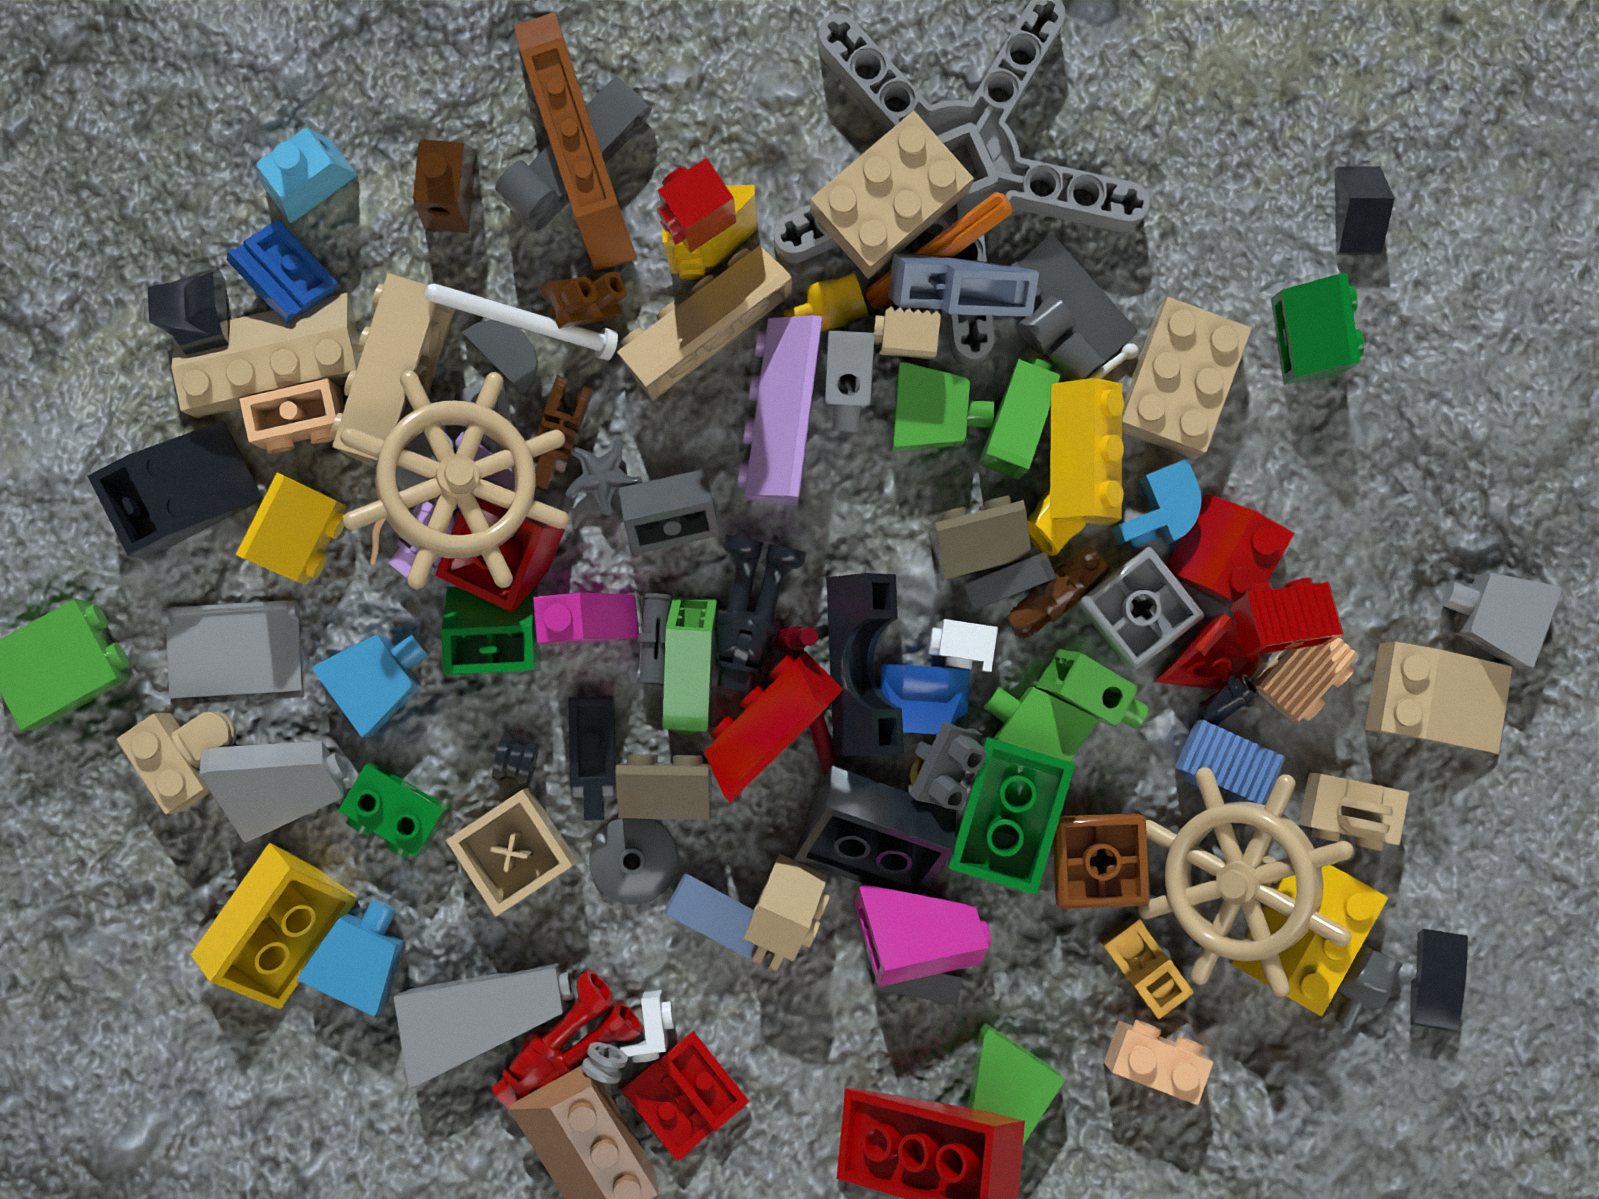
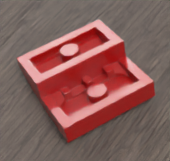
[619,1031,750,1162]

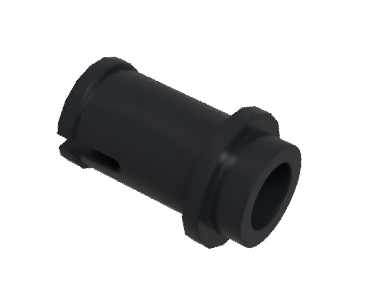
[1199,674,1259,726]

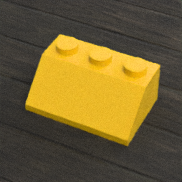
[662,185,757,280]
[1050,378,1124,526]
[190,843,358,1009]
[1230,865,1389,1017]

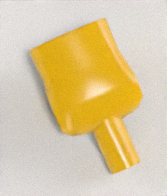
[783,272,869,333]
[1027,490,1086,556]

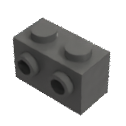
[619,469,720,555]

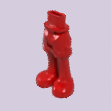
[492,969,643,1111]

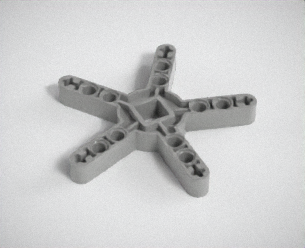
[773,0,1150,367]

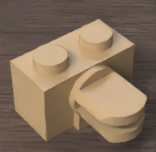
[116,712,236,815]
[1299,772,1409,851]
[743,853,830,972]

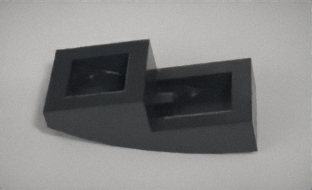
[1411,929,1468,1032]

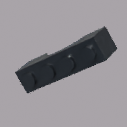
[826,573,904,756]

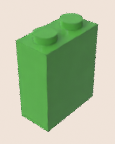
[0,599,132,730]

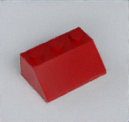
[704,651,844,803]

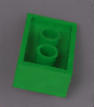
[948,737,1076,895]

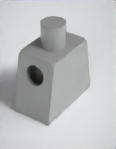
[825,331,874,432]
[1442,573,1563,669]

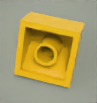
[235,473,347,585]

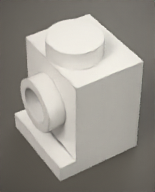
[929,619,998,672]

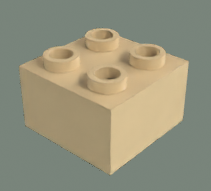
[446,787,578,917]

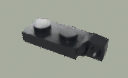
[568,696,616,821]

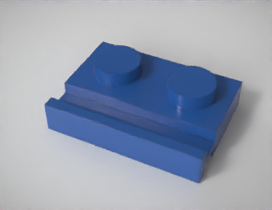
[227,219,338,324]

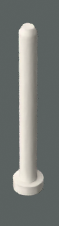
[425,283,618,361]

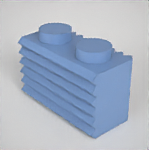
[1175,720,1286,805]

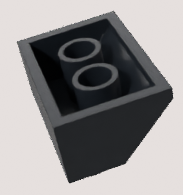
[793,766,957,895]

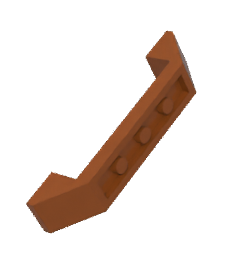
[514,12,637,273]

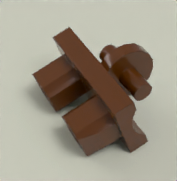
[541,272,627,329]

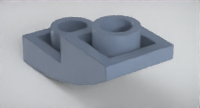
[663,873,755,959]

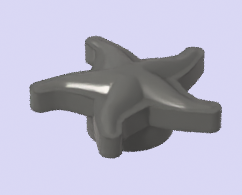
[566,440,643,517]

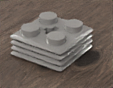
[1078,547,1204,670]

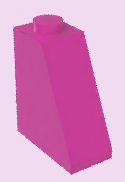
[533,593,639,647]
[854,885,991,987]

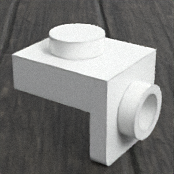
[620,990,674,1063]

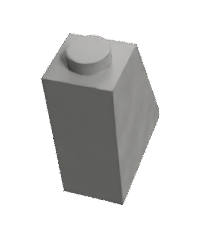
[199,741,347,843]

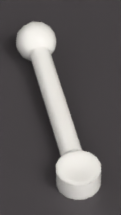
[1086,343,1139,379]

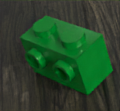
[338,763,451,859]

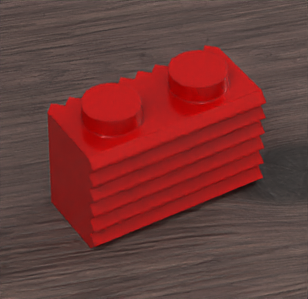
[1231,577,1344,656]

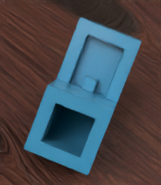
[1111,458,1201,548]

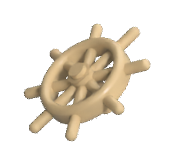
[340,371,569,589]
[1137,767,1354,998]

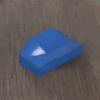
[879,664,970,735]

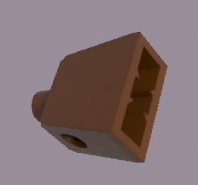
[413,139,477,234]

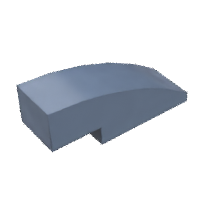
[888,253,1039,317]

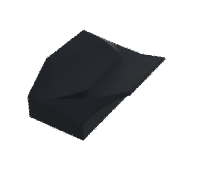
[148,267,229,355]

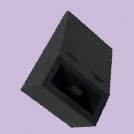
[87,420,264,560]

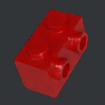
[657,158,737,253]

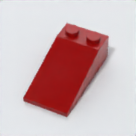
[836,1088,1025,1199]

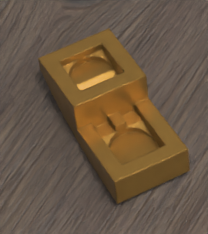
[1099,914,1194,1020]

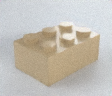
[810,110,974,279]
[1122,297,1252,460]

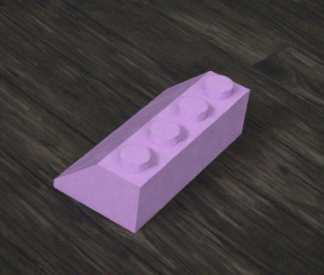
[738,315,822,506]

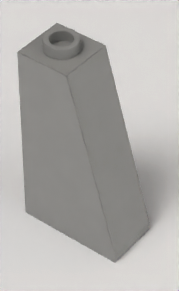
[394,962,573,1088]

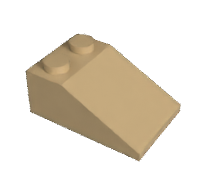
[1365,641,1513,754]

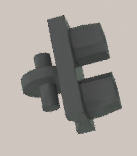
[909,722,987,810]

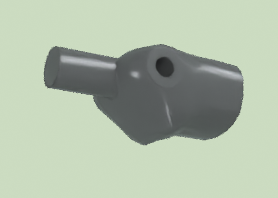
[1336,944,1403,1029]

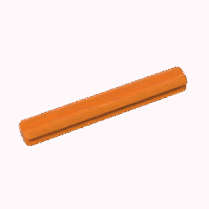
[865,192,1013,309]

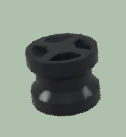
[492,736,539,787]

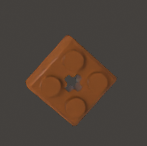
[1053,813,1150,909]

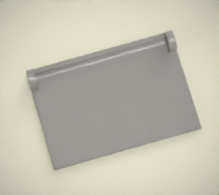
[161,600,303,699]

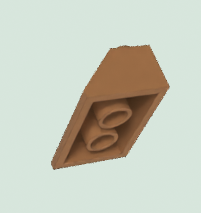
[509,1066,658,1199]

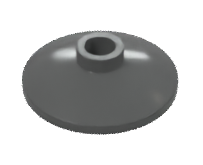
[589,818,678,905]

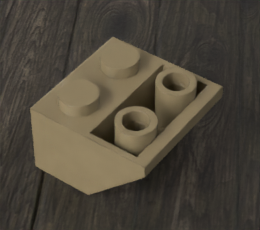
[928,496,1032,582]
[615,754,712,820]

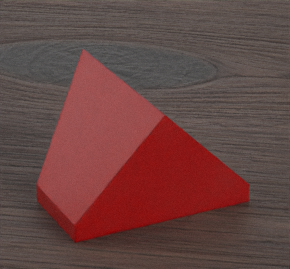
[1153,614,1264,690]

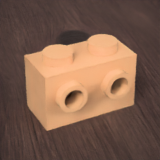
[239,378,345,454]
[1103,1020,1214,1105]

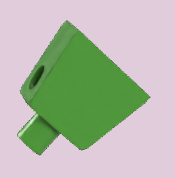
[891,362,994,453]
[1036,649,1149,729]
[983,686,1099,761]

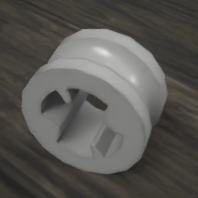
[581,1042,628,1084]

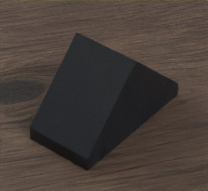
[1334,166,1395,255]

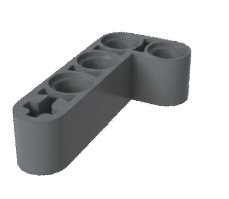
[495,77,652,232]

